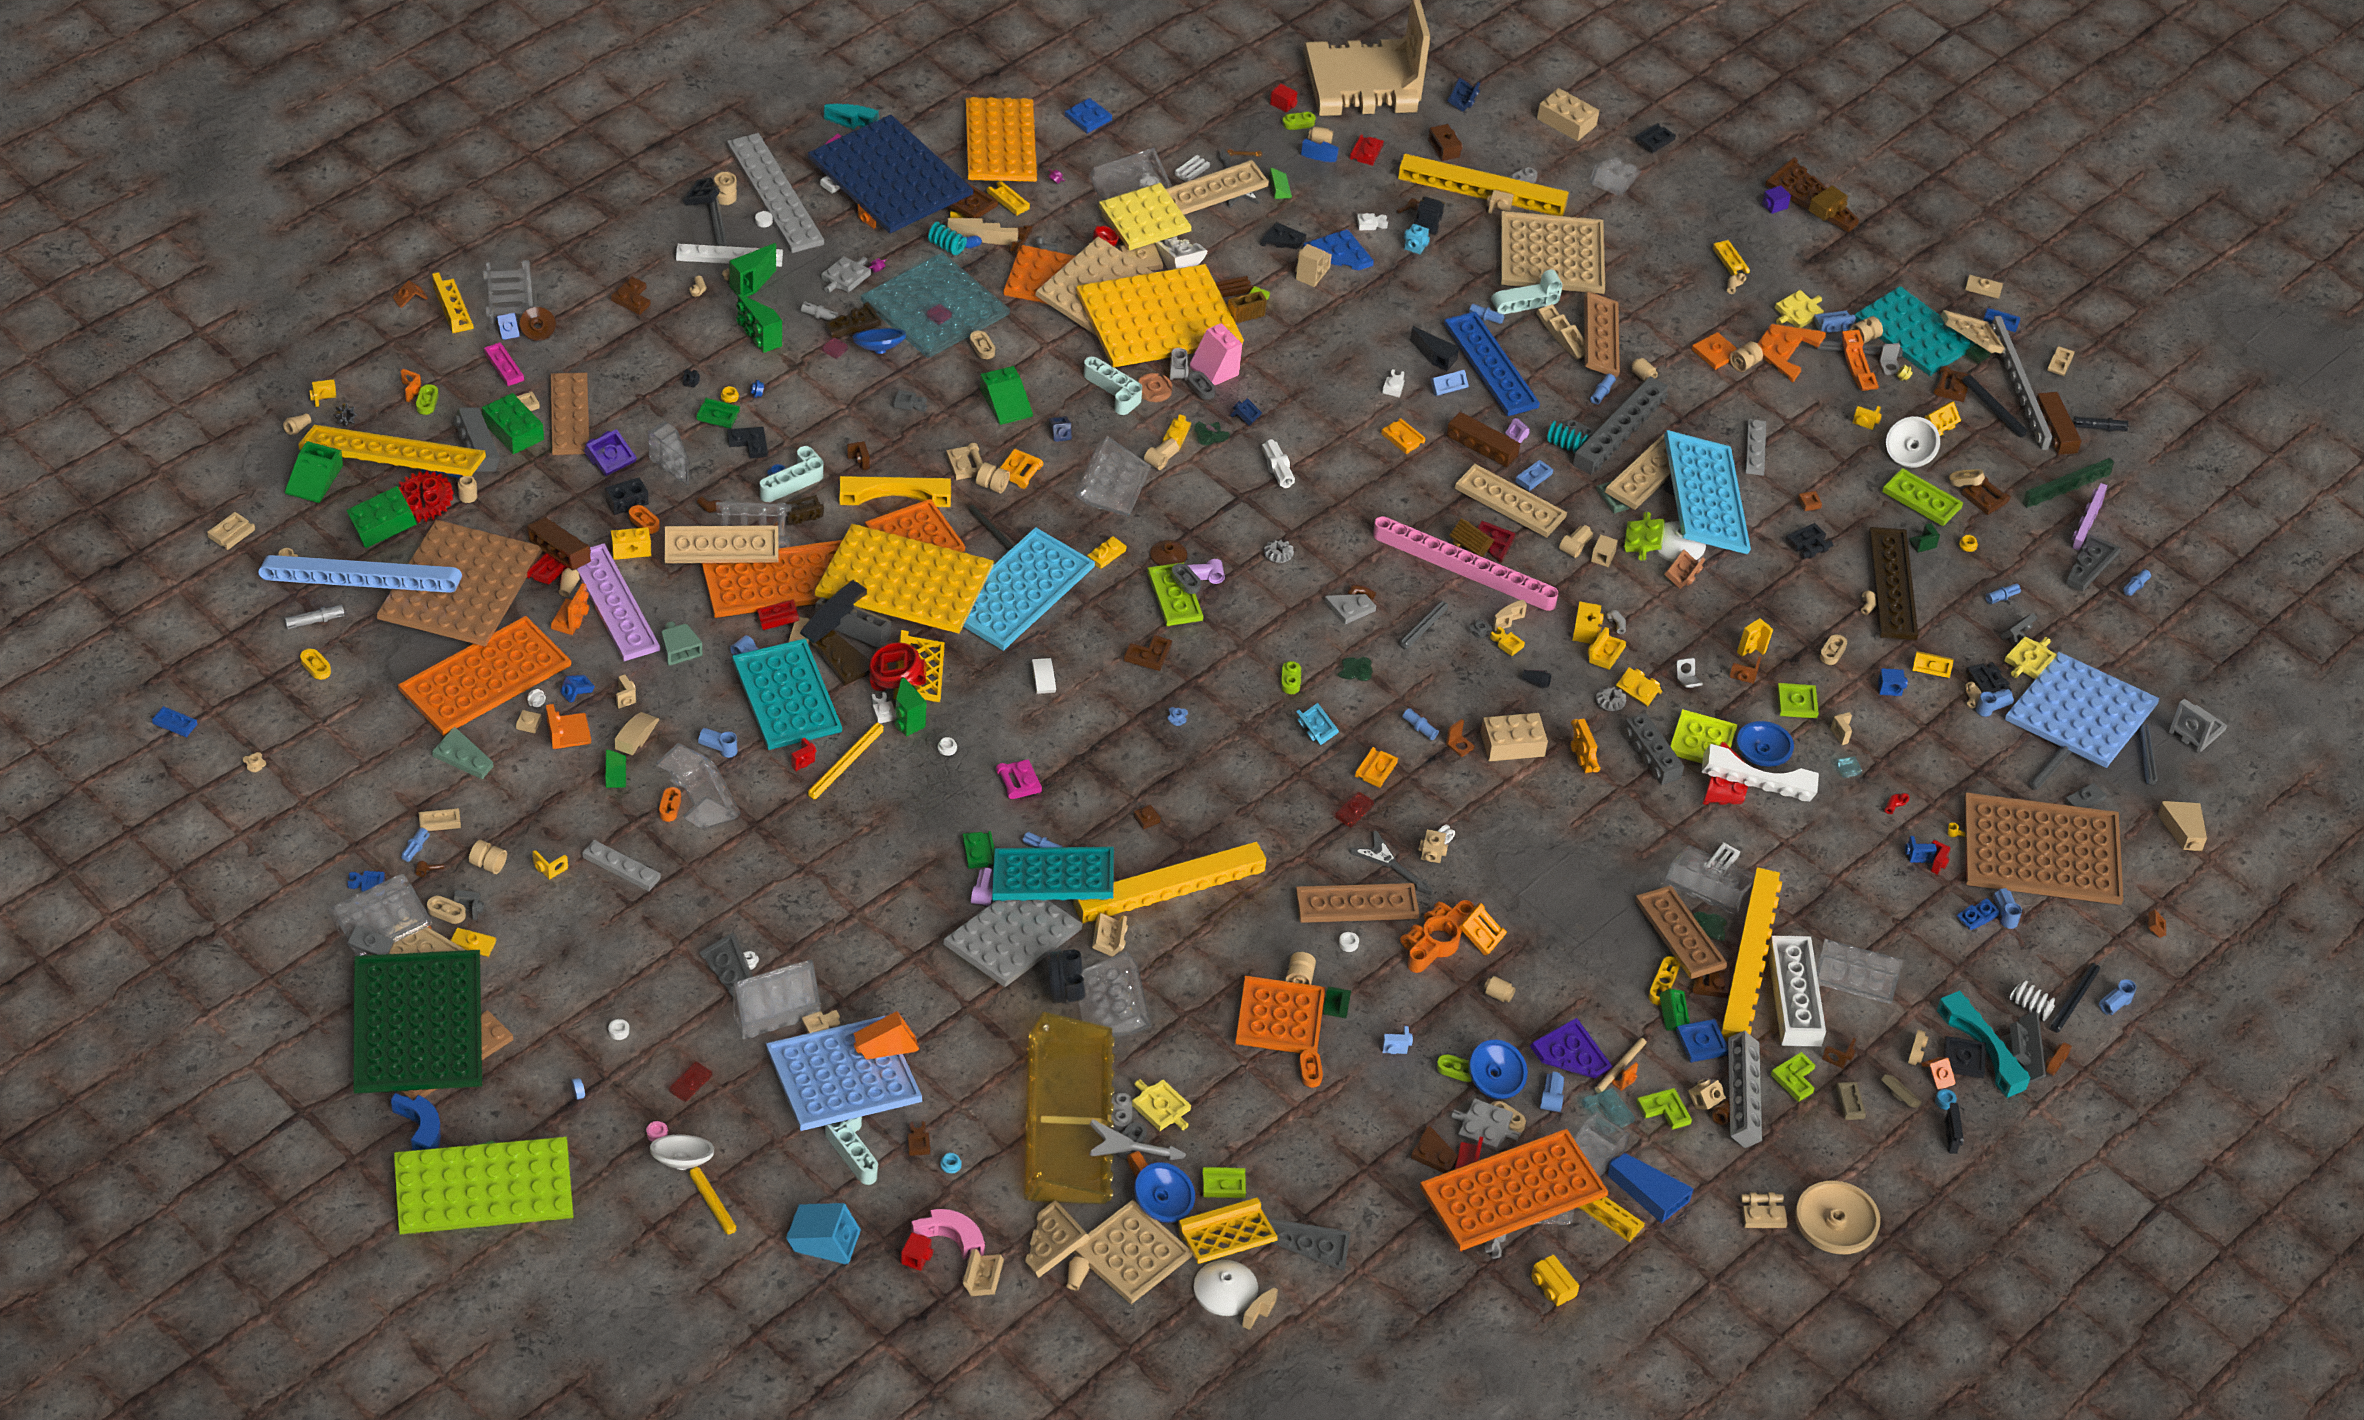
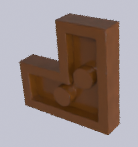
[611,276,650,315]
[1124,635,1172,671]

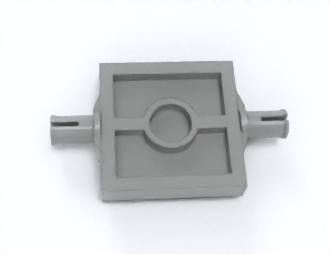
[821,256,871,294]
[1452,1099,1520,1151]

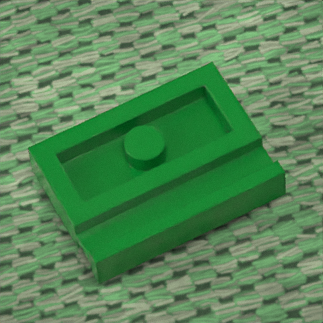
[697,398,740,429]
[962,831,995,869]

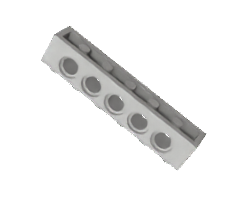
[1728,1031,1762,1148]

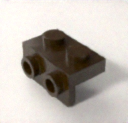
[781,495,824,525]

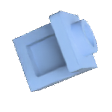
[1382,1026,1413,1054]

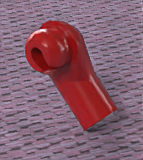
[1884,793,1909,814]

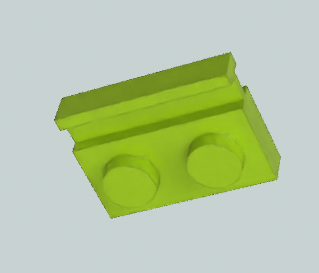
[1202,1167,1246,1198]

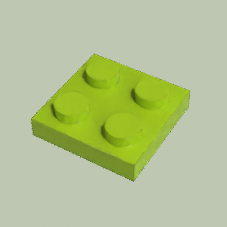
[1777,683,1819,718]

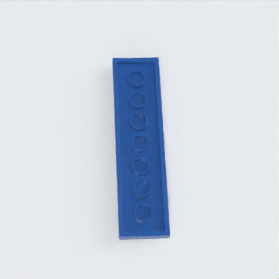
[1444,311,1540,416]

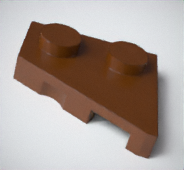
[1411,1126,1458,1173]

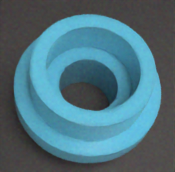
[940,1153,962,1173]

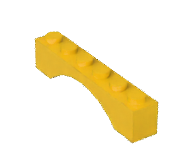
[840,476,951,507]

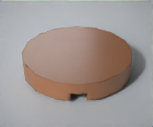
[1139,373,1173,402]

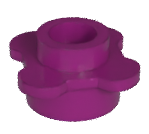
[1048,169,1065,184]
[869,258,887,273]

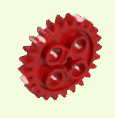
[399,470,454,523]

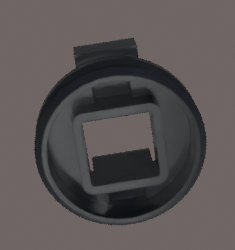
[1047,949,1085,1005]

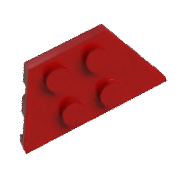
[1702,742,1748,805]

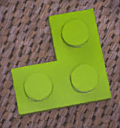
[1771,1052,1815,1102]
[1636,1088,1692,1129]

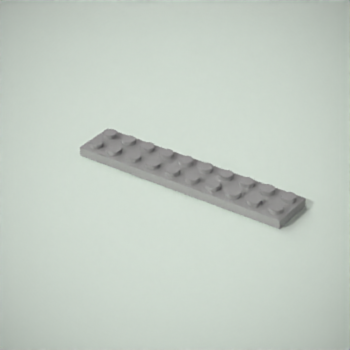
[727,133,824,253]

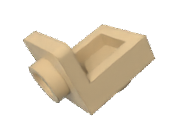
[616,675,636,709]

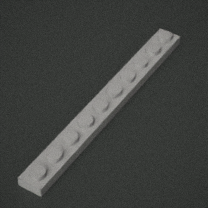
[1990,316,2052,450]

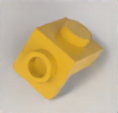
[1853,406,1882,430]

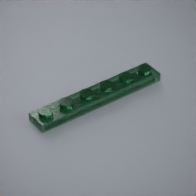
[2022,458,2114,508]

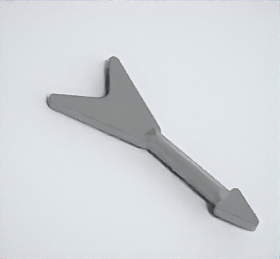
[1089,1119,1186,1160]

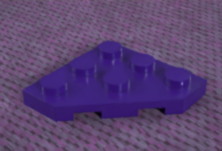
[1530,1018,1613,1079]

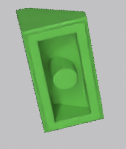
[1269,168,1292,199]

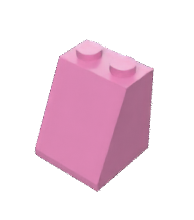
[1189,323,1242,385]

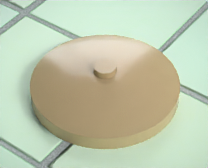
[1795,1181,1880,1254]

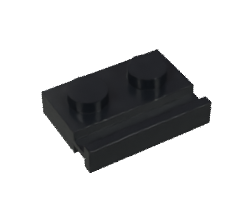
[1635,123,1676,153]
[1944,1103,1963,1154]

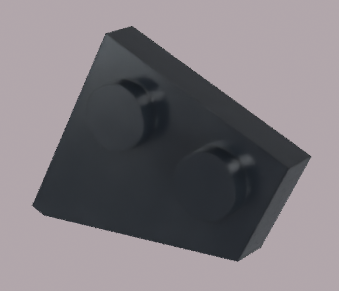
[1260,222,1306,249]

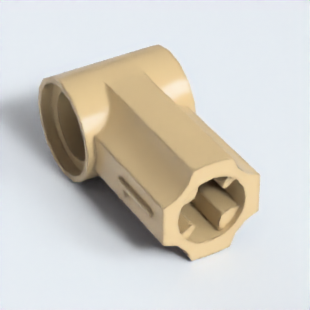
[1144,438,1179,470]
[1559,525,1593,558]

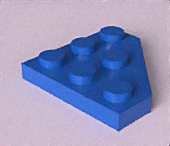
[1303,229,1374,271]

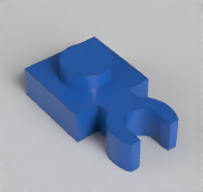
[347,871,385,893]

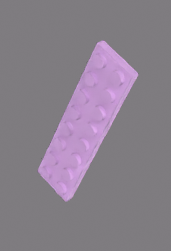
[575,544,660,661]

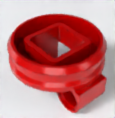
[869,642,927,691]

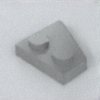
[1325,594,1376,624]

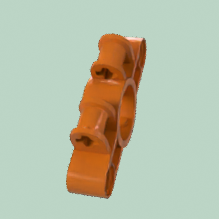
[1400,900,1475,973]

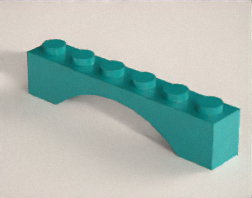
[1936,991,2031,1098]

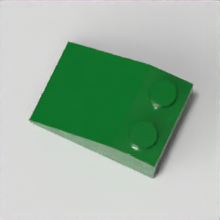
[980,366,1033,425]

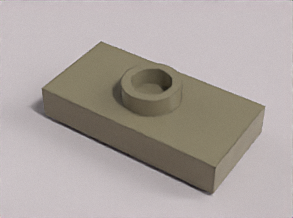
[1881,1074,1921,1108]
[1836,1082,1866,1120]

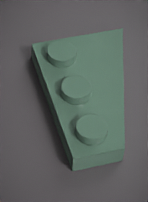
[432,727,493,779]

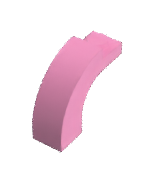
[911,1209,985,1259]

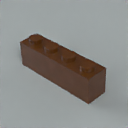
[2036,392,2082,455]
[1447,412,1521,468]
[527,517,591,571]

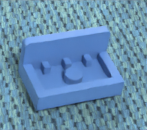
[1813,311,1856,333]

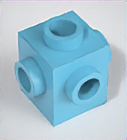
[1404,224,1430,254]

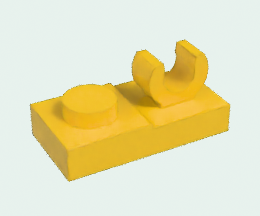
[1162,414,1191,450]
[1087,536,1126,569]
[1912,651,1954,678]

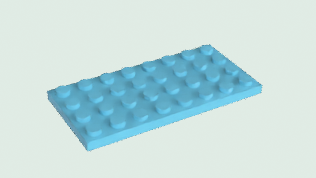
[1664,430,1751,554]
[963,527,1095,651]

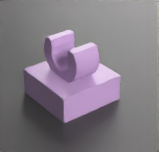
[1505,419,1530,443]

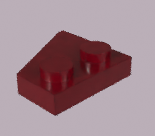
[1478,521,1516,563]

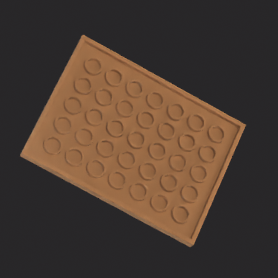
[377,520,542,647]
[1964,793,2123,905]

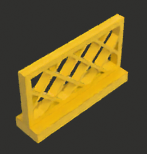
[893,630,945,702]
[1179,1197,1277,1264]

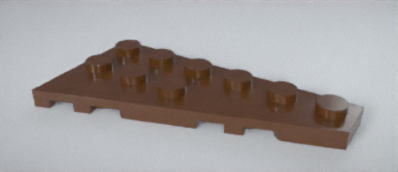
[1765,157,1859,232]

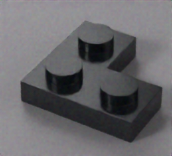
[683,178,721,205]
[727,426,768,459]

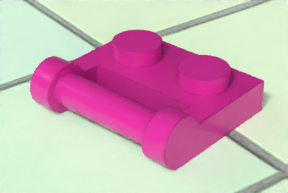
[995,759,1042,799]

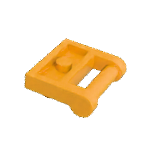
[1000,449,1043,489]
[1459,902,1507,956]

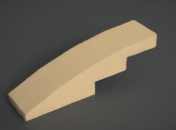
[947,218,1018,245]
[1536,304,1585,360]

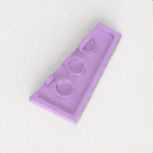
[2072,483,2107,551]

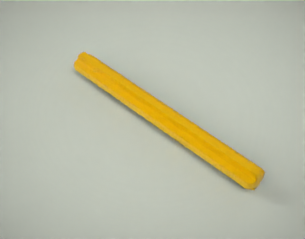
[808,722,884,799]

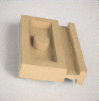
[207,512,255,550]

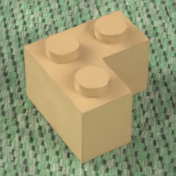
[1295,244,1332,287]

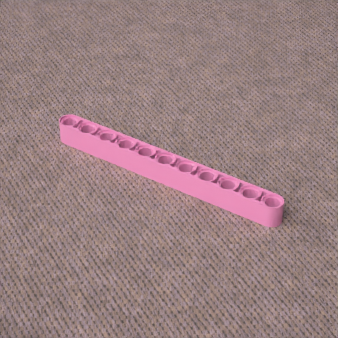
[1373,517,1558,611]

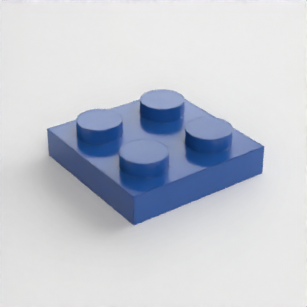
[1065,98,1112,133]
[1676,1019,1729,1063]

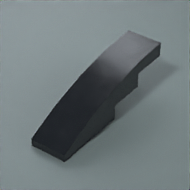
[800,580,867,643]

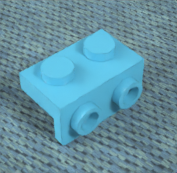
[1296,703,1339,745]

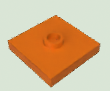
[1691,332,1737,370]

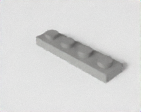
[1746,419,1766,476]
[583,840,661,891]

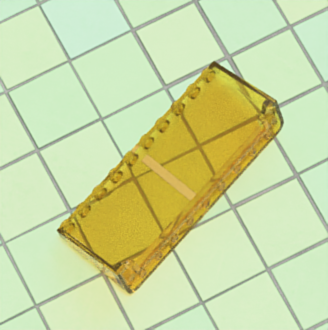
[1024,1012,1115,1204]

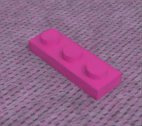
[484,342,524,387]

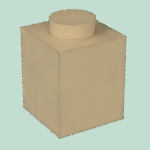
[1591,535,1618,567]

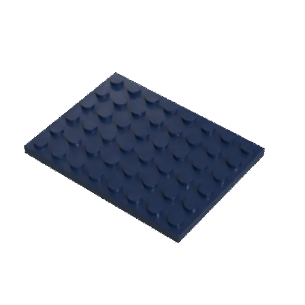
[808,114,973,234]

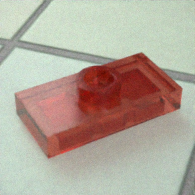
[1335,792,1374,828]
[669,1062,712,1102]

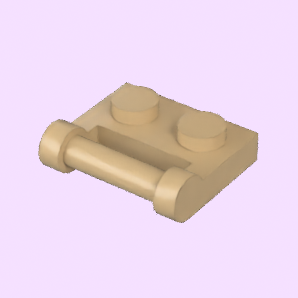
[946,443,983,480]

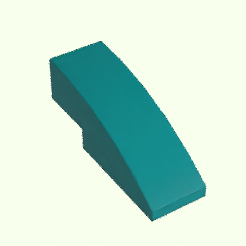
[824,104,879,130]

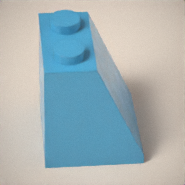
[786,1203,861,1264]

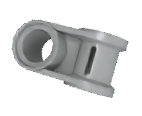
[1170,348,1188,381]

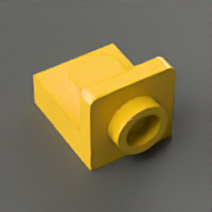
[309,379,336,407]

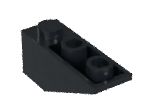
[1410,326,1459,371]

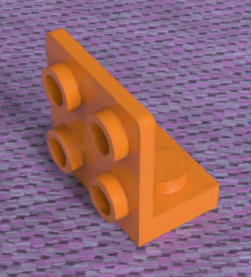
[551,583,589,635]
[546,704,591,749]

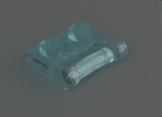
[1582,1088,1635,1134]

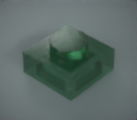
[1965,344,1990,364]

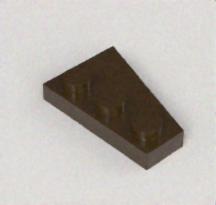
[825,302,882,338]

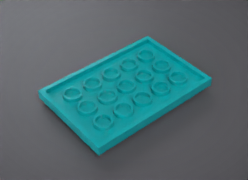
[1854,286,1977,376]
[732,638,842,750]
[992,847,1114,901]

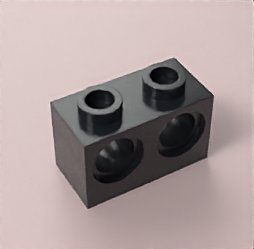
[605,477,649,515]

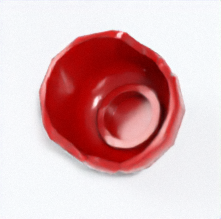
[1092,226,1119,246]

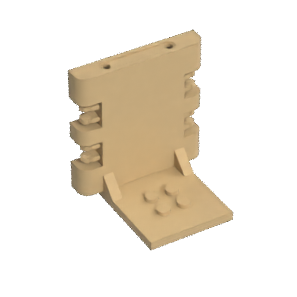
[1303,0,1430,116]

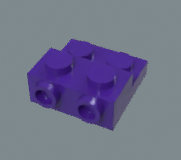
[584,429,637,477]

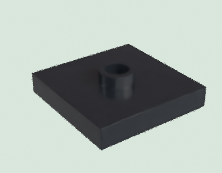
[1944,1036,1986,1078]

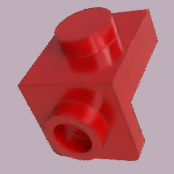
[791,737,816,771]
[1931,840,1951,875]

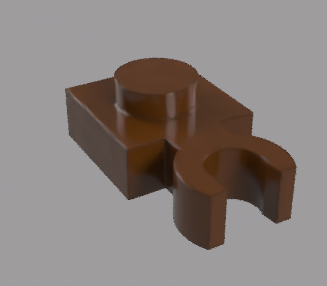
[908,1121,930,1156]

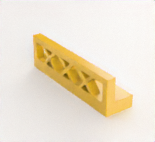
[432,272,473,333]
[1579,1197,1645,1242]

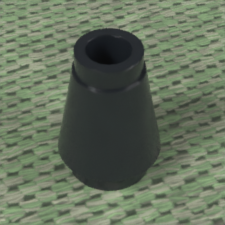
[1522,669,1552,689]

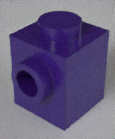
[1762,186,1791,214]

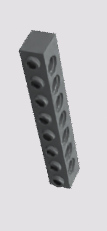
[1573,376,1668,475]

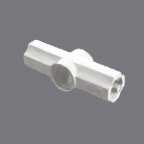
[1262,439,1295,488]

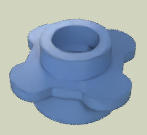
[1168,707,1188,726]

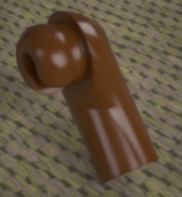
[697,496,725,513]
[1347,584,1376,600]

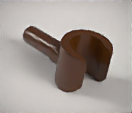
[1396,198,1420,214]
[1009,238,1026,254]
[415,861,444,877]

